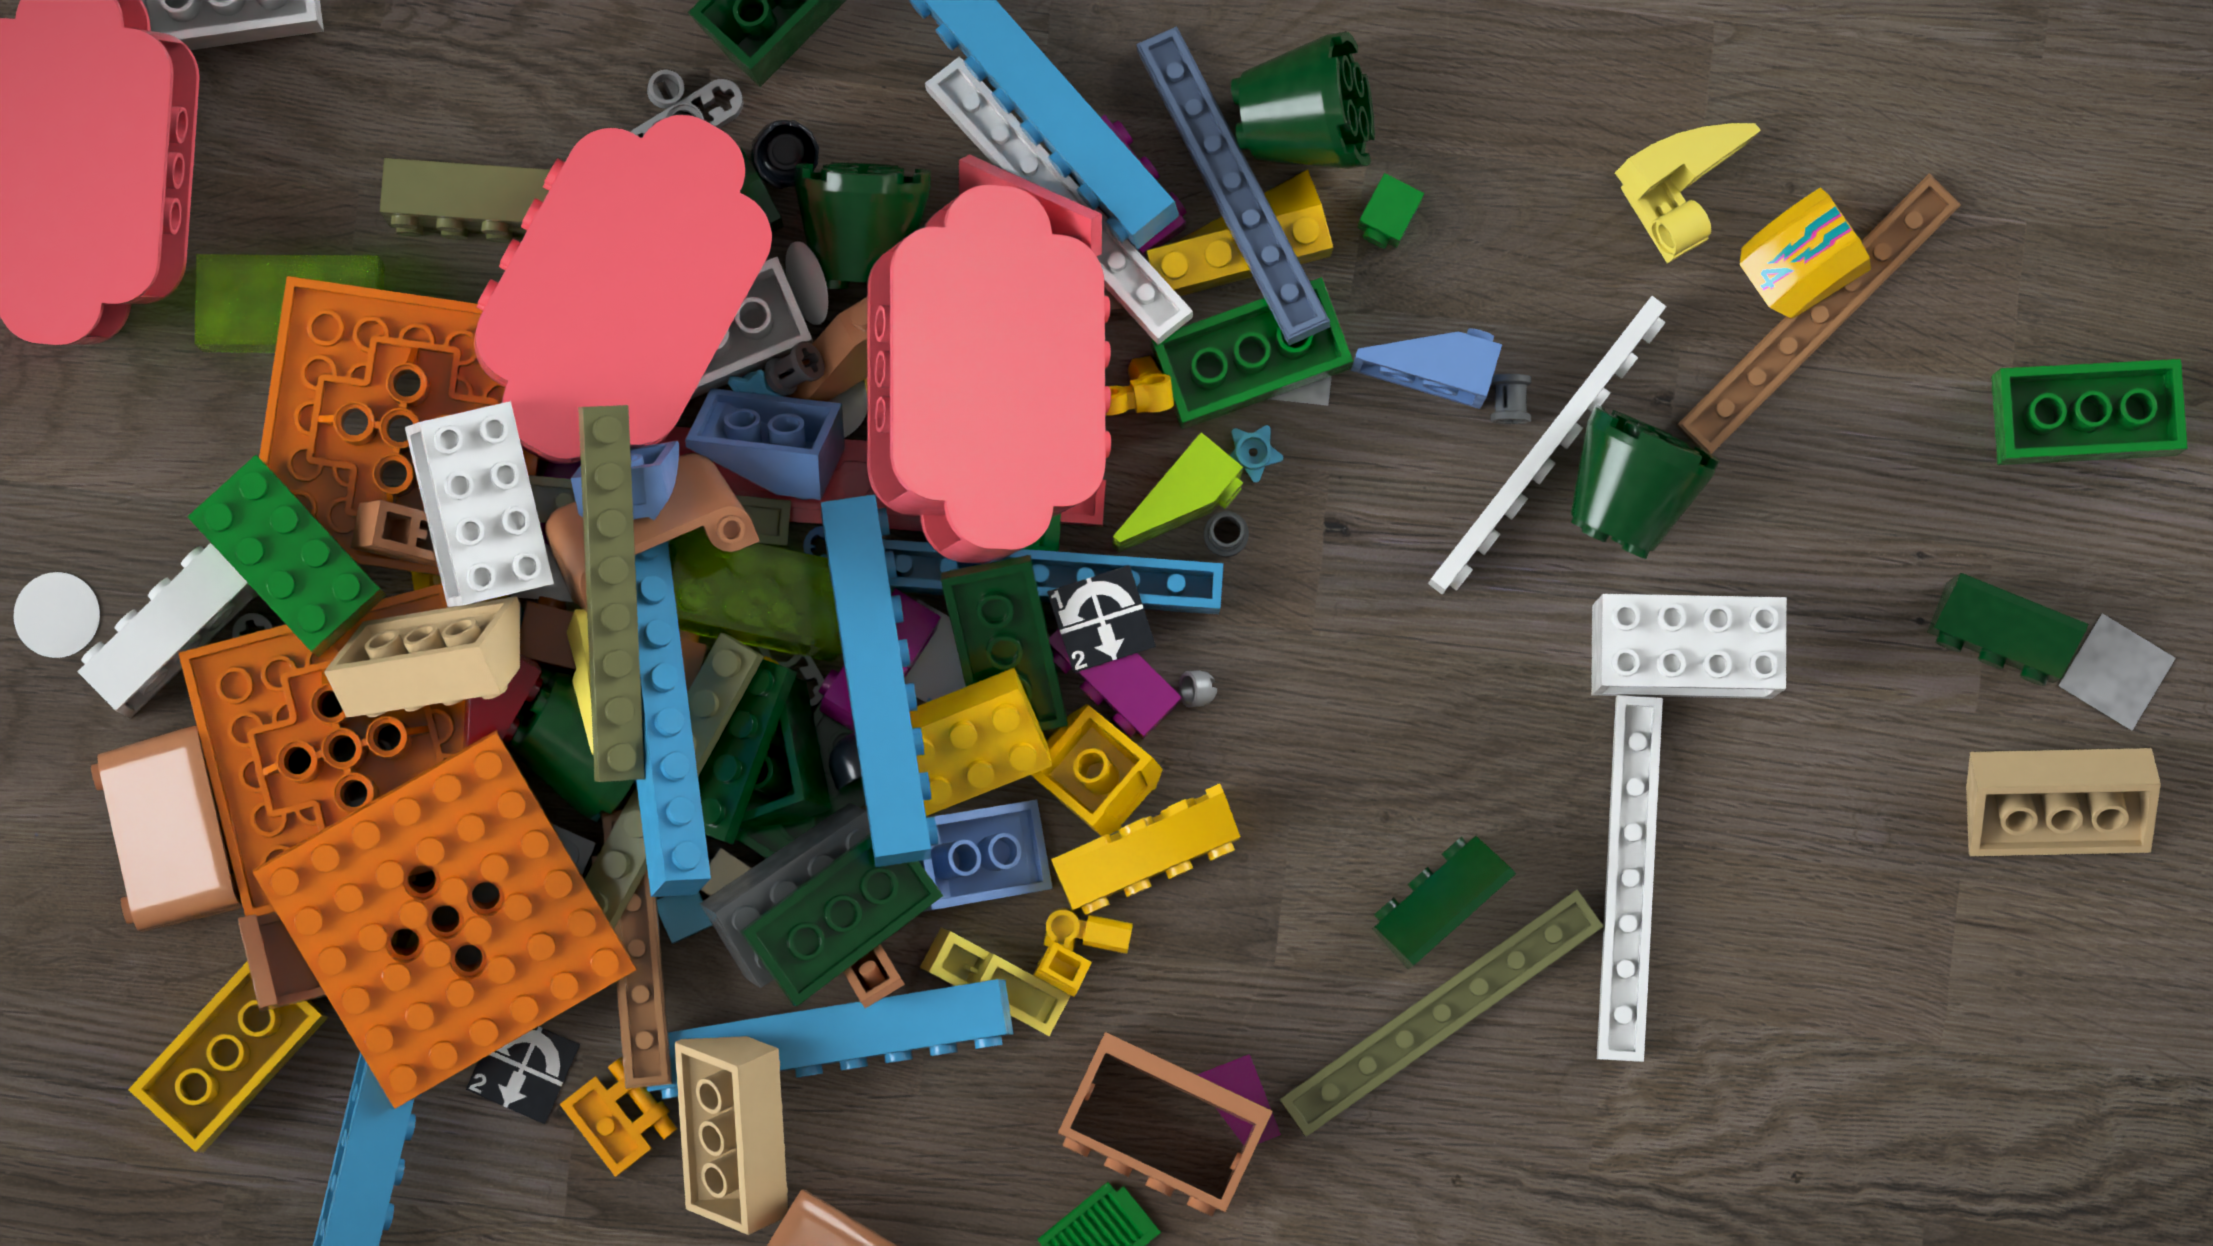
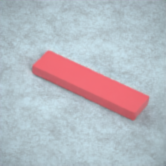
[959,154,1102,256]

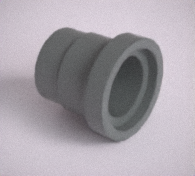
[1203,511,1249,557]

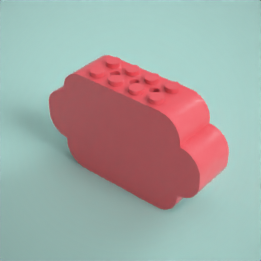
[0,0,200,345]
[474,115,772,464]
[867,185,1111,564]

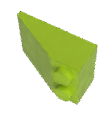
[1112,432,1243,552]

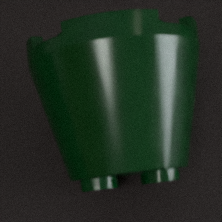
[1231,31,1375,169]
[794,162,931,289]
[1571,405,1720,559]
[505,666,635,822]

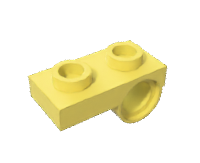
[1621,178,1711,264]

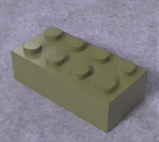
[380,158,550,243]

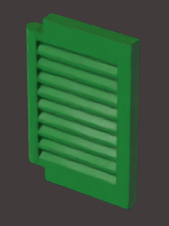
[1037,1181,1161,1246]

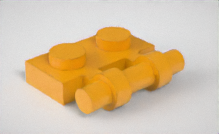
[559,1057,678,1177]

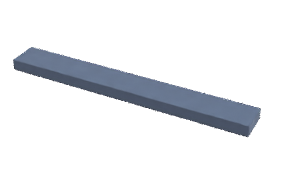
[1136,26,1330,345]

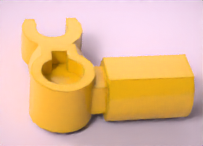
[1105,356,1174,416]
[1038,908,1133,964]

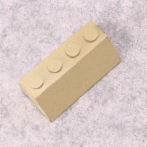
[324,596,520,718]
[1966,748,2161,856]
[675,1036,788,1235]

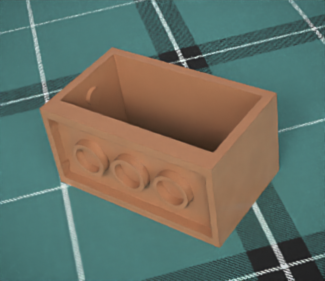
[1058,1032,1273,1217]

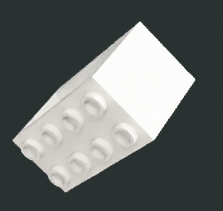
[405,401,554,607]
[1591,594,1787,699]

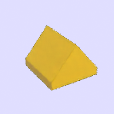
[1033,941,1092,997]

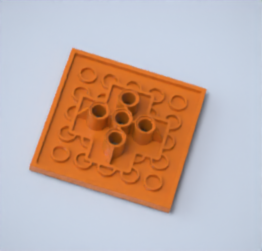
[259,276,539,576]
[178,583,465,916]
[253,730,636,1109]

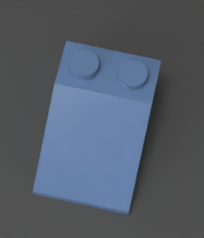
[1351,328,1502,409]
[685,388,845,500]
[919,799,1053,912]

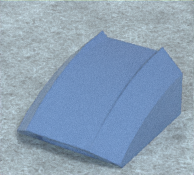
[571,441,679,520]

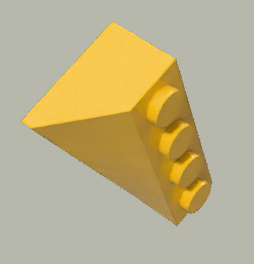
[1146,169,1334,296]
[1051,784,1241,915]

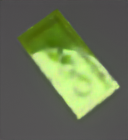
[195,254,385,353]
[669,530,842,662]

